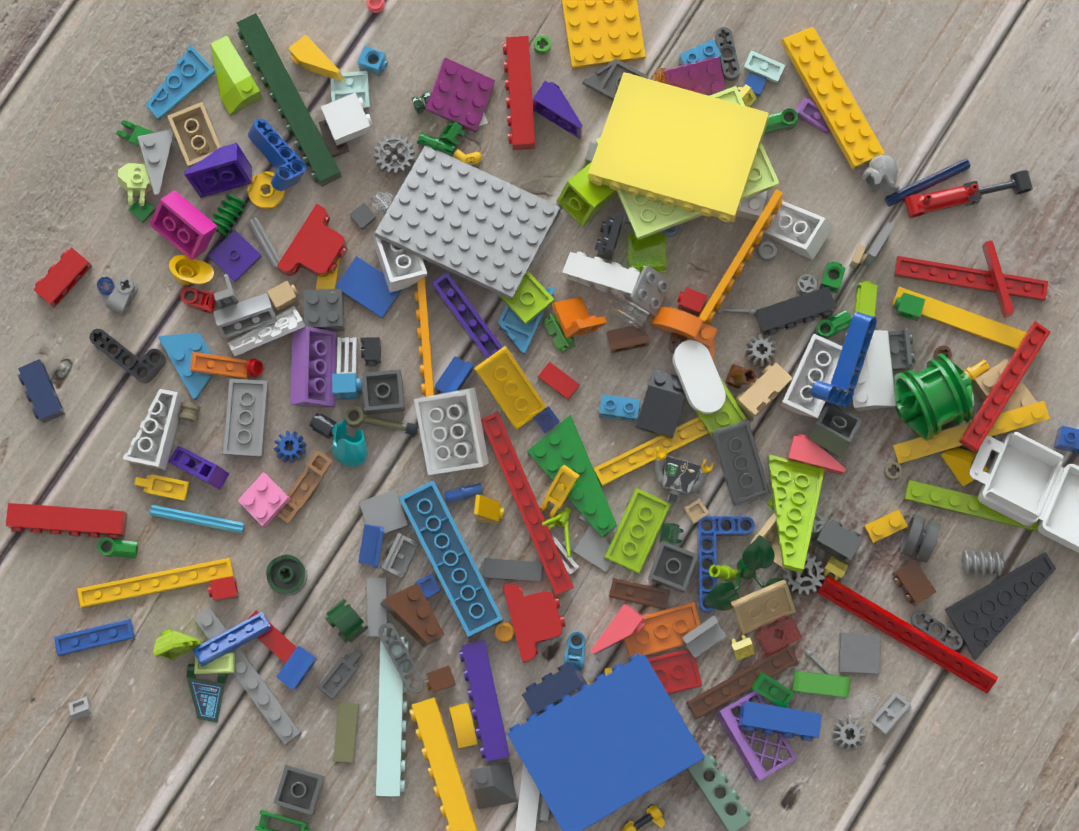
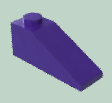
[168,446,230,490]

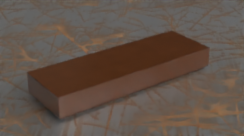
[609,578,670,610]

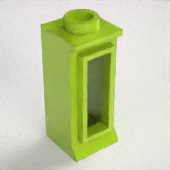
[854,281,878,317]

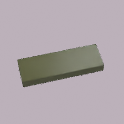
[333,702,359,763]

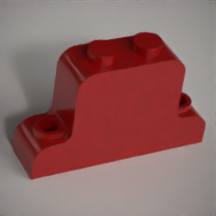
[276,203,348,277]
[503,584,566,663]

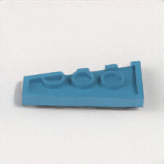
[146,44,215,120]

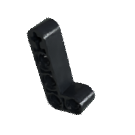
[89,329,166,384]

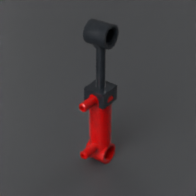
[904,170,1033,218]

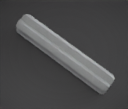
[249,218,281,269]

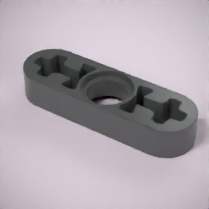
[715,27,740,81]
[911,610,963,650]

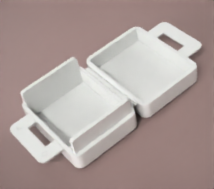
[969,432,1079,553]

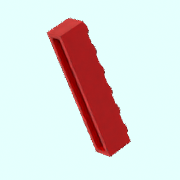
[503,36,535,150]
[5,503,127,539]

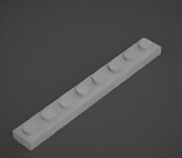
[194,607,301,745]

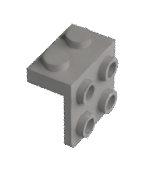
[630,266,672,316]

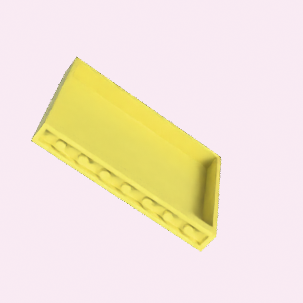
[588,72,769,222]

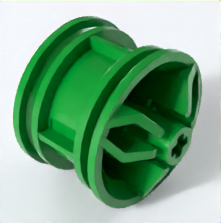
[894,354,974,441]

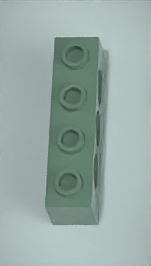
[687,753,751,831]

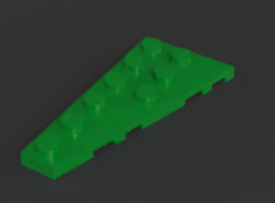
[527,414,617,538]

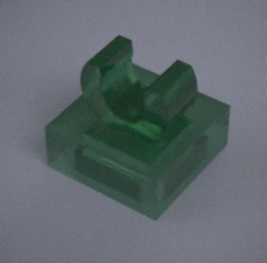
[659,523,684,544]

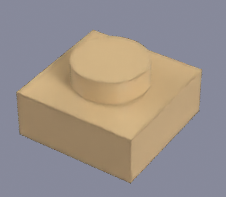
[849,244,867,268]

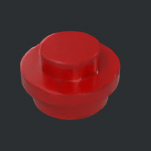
[246,358,263,377]

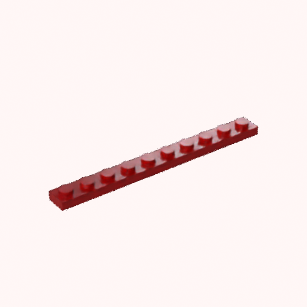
[481,412,574,596]
[817,575,998,694]

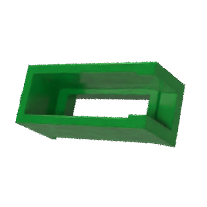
[255,810,310,831]

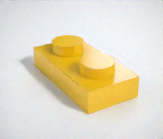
[864,509,908,544]

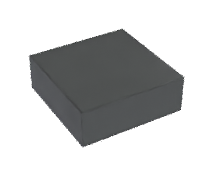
[349,203,376,230]

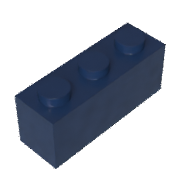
[18,359,65,423]
[522,662,587,714]

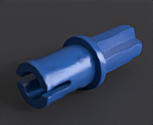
[444,483,483,503]

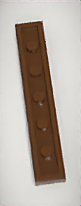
[686,645,798,719]

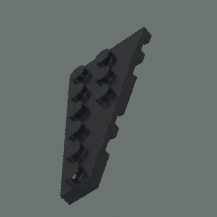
[944,552,1056,660]

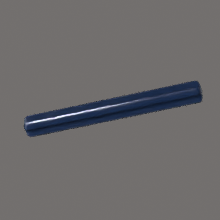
[885,159,971,207]

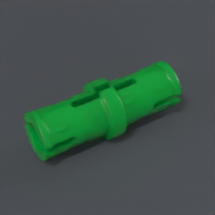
[417,132,456,156]

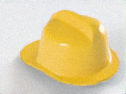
[169,255,214,285]

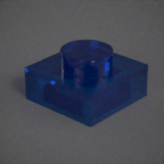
[533,406,560,434]

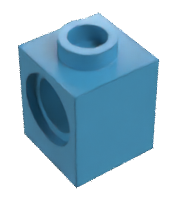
[357,46,388,76]

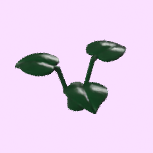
[704,535,790,611]

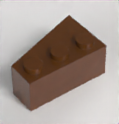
[380,583,445,647]

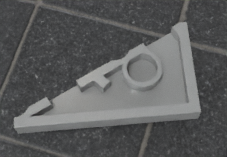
[137,129,174,198]

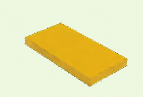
[474,346,547,430]

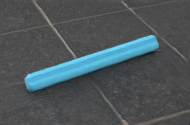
[150,505,244,533]

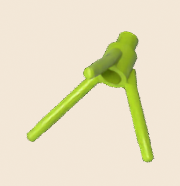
[542,507,572,557]

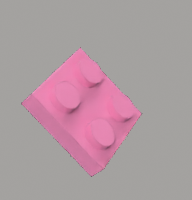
[238,472,291,527]

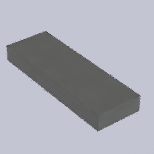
[483,558,542,582]

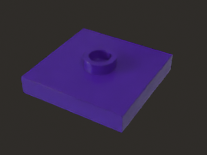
[208,230,262,282]

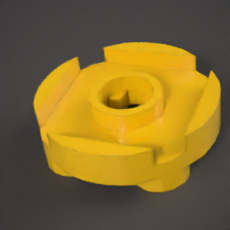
[247,171,286,210]

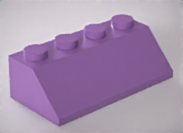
[290,326,337,407]

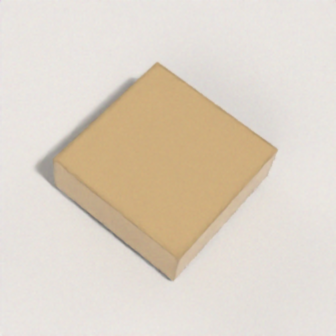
[683,498,710,525]

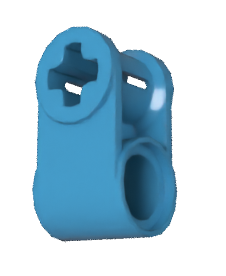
[564,632,585,670]

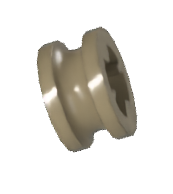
[884,462,902,480]

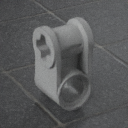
[106,277,138,315]

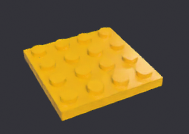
[562,0,646,69]

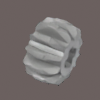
[745,335,778,367]
[832,717,866,751]

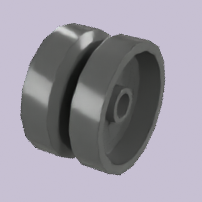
[900,514,941,563]

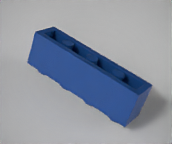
[738,701,822,742]

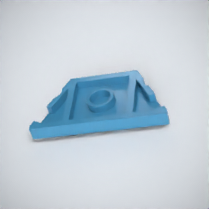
[498,287,555,355]
[158,333,212,400]

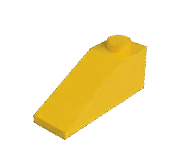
[289,35,344,81]
[474,495,504,524]

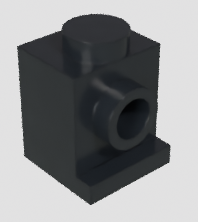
[360,337,381,367]

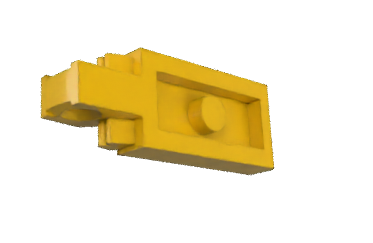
[134,474,190,502]

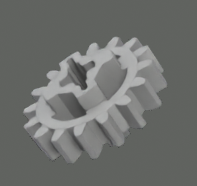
[782,553,825,595]

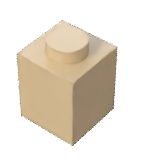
[267,281,299,312]

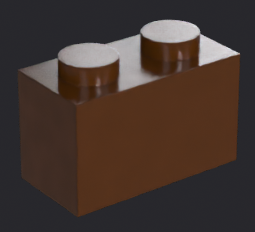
[893,559,936,606]

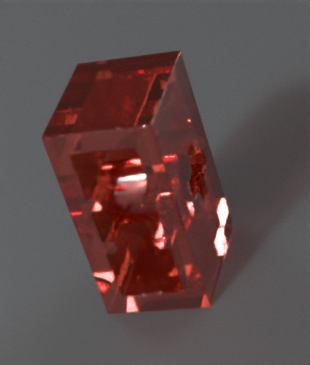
[755,616,802,656]

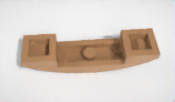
[277,450,333,524]

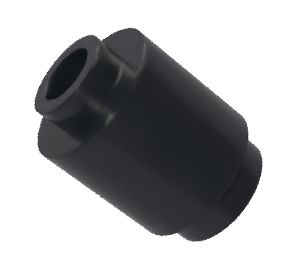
[309,413,337,439]

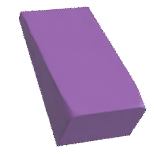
[795,97,830,134]

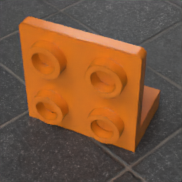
[552,297,607,338]

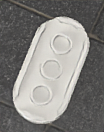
[672,340,726,414]

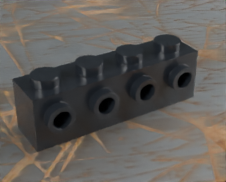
[755,286,836,336]

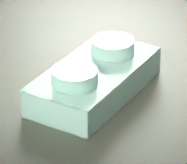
[743,50,785,83]

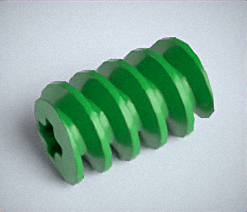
[210,194,247,237]

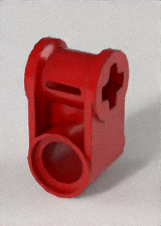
[181,287,216,314]

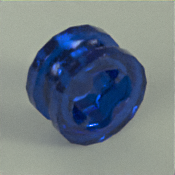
[97,277,115,295]

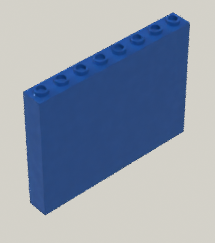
[507,653,705,831]

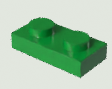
[751,671,795,708]

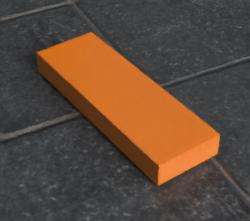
[190,352,248,380]

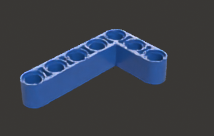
[811,312,877,407]
[697,516,755,613]

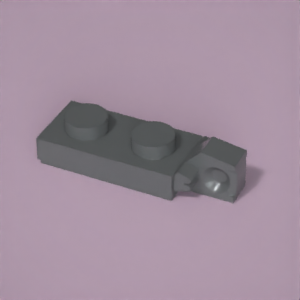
[317,649,363,700]

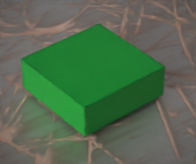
[129,199,156,223]

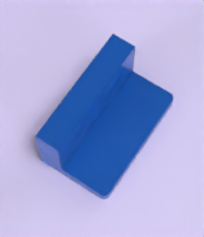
[435,356,474,393]
[358,524,384,568]
[277,646,318,691]

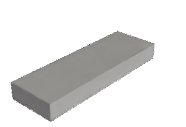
[367,578,388,637]

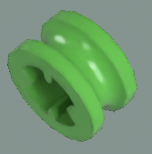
[534,35,551,54]

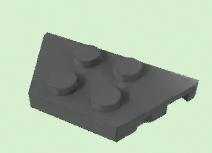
[582,59,648,101]

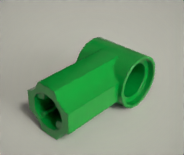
[764,108,798,134]
[814,310,852,340]
[98,538,138,559]

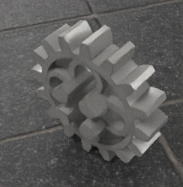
[374,134,415,175]

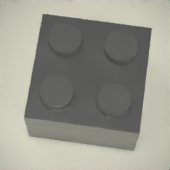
[303,289,345,331]
[362,370,405,415]
[808,402,862,458]
[812,520,863,564]
[647,541,698,593]
[273,765,326,815]

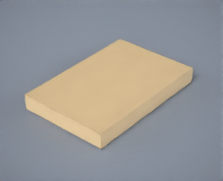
[731,579,796,635]

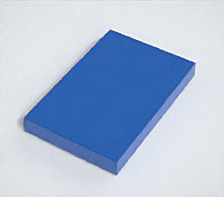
[335,256,403,319]

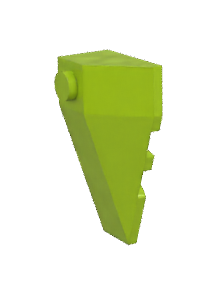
[211,36,263,116]
[153,629,203,661]

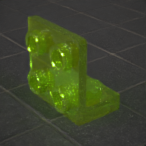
[627,234,667,272]

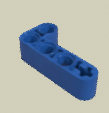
[248,118,306,191]

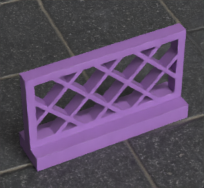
[715,691,797,782]

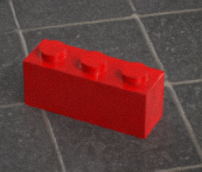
[33,247,92,308]

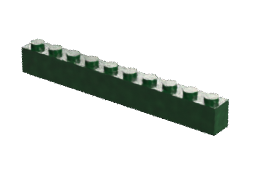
[236,13,342,187]

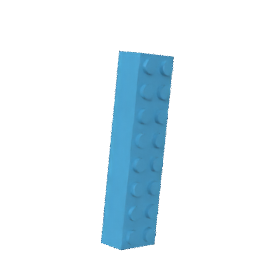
[399,480,503,638]

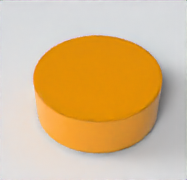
[495,622,514,642]

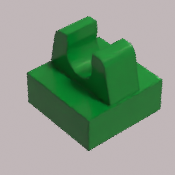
[439,122,465,145]

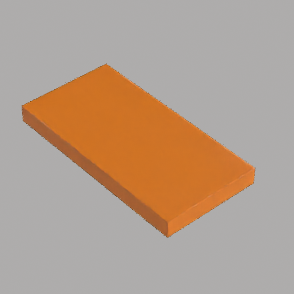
[624,602,701,658]

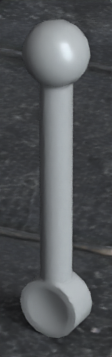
[717,306,756,315]
[805,650,835,675]

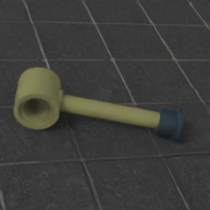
[344,406,418,437]

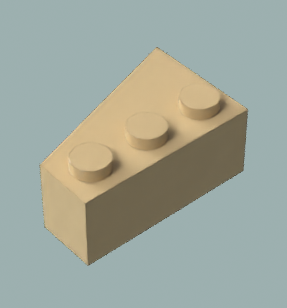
[736,363,793,422]

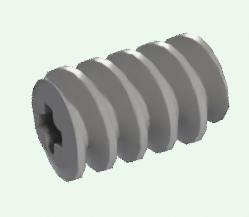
[962,550,1004,577]

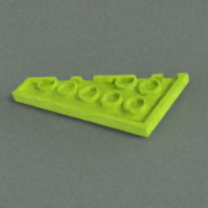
[767,454,825,573]

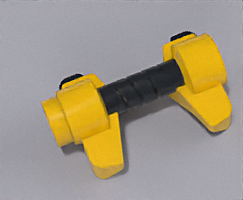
[620,804,665,831]

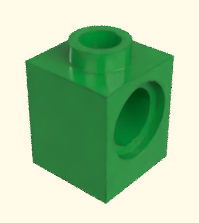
[819,262,846,293]
[894,292,925,321]

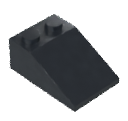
[636,369,686,439]

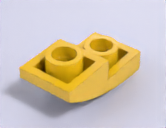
[449,703,477,749]

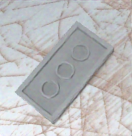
[223,379,269,457]

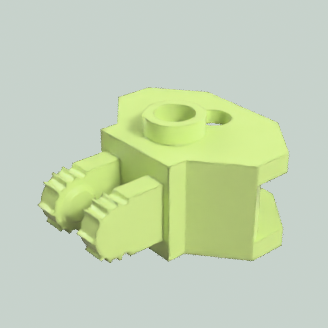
[118,163,152,206]

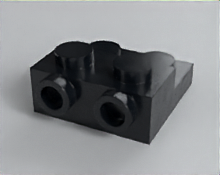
[595,213,623,260]

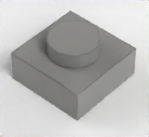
[68,696,92,721]

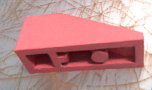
[787,434,846,475]
[590,604,646,654]

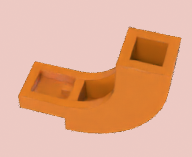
[649,307,717,347]

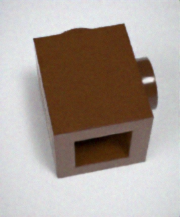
[425,665,456,693]

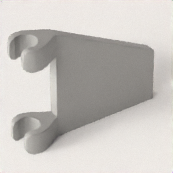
[562,514,612,572]

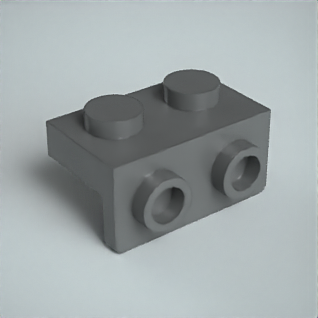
[888,328,915,370]

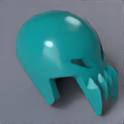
[332,418,368,468]

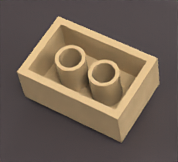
[167,102,221,168]
[972,359,1037,413]

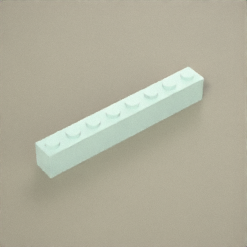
[376,637,409,796]

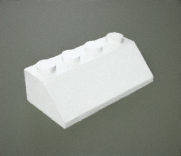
[846,330,896,411]
[780,334,842,419]

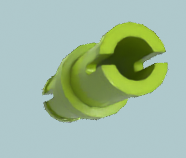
[709,565,739,581]

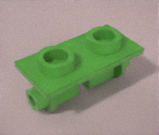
[544,313,576,353]

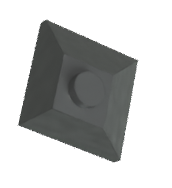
[471,763,517,809]

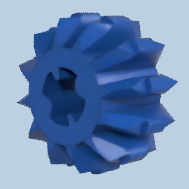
[274,431,307,463]

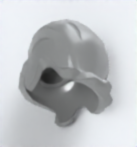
[862,155,900,194]

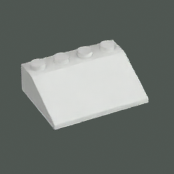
[414,388,489,475]

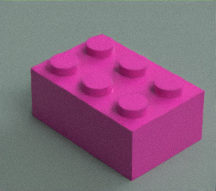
[150,191,217,260]

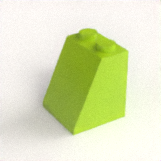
[557,162,617,227]

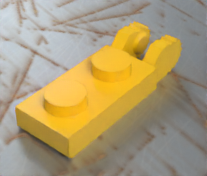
[540,465,580,518]

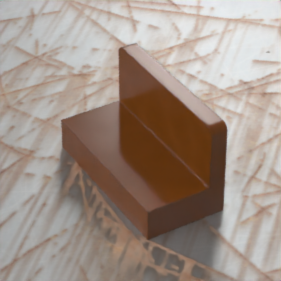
[607,324,649,354]

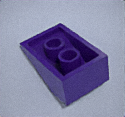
[533,81,583,139]
[184,143,252,198]

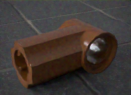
[725,364,757,389]

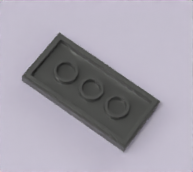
[711,419,770,505]

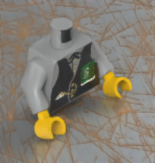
[654,446,714,504]

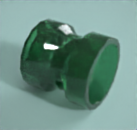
[411,91,430,115]

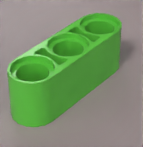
[792,671,851,697]

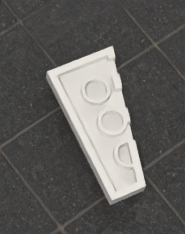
[228,306,306,356]

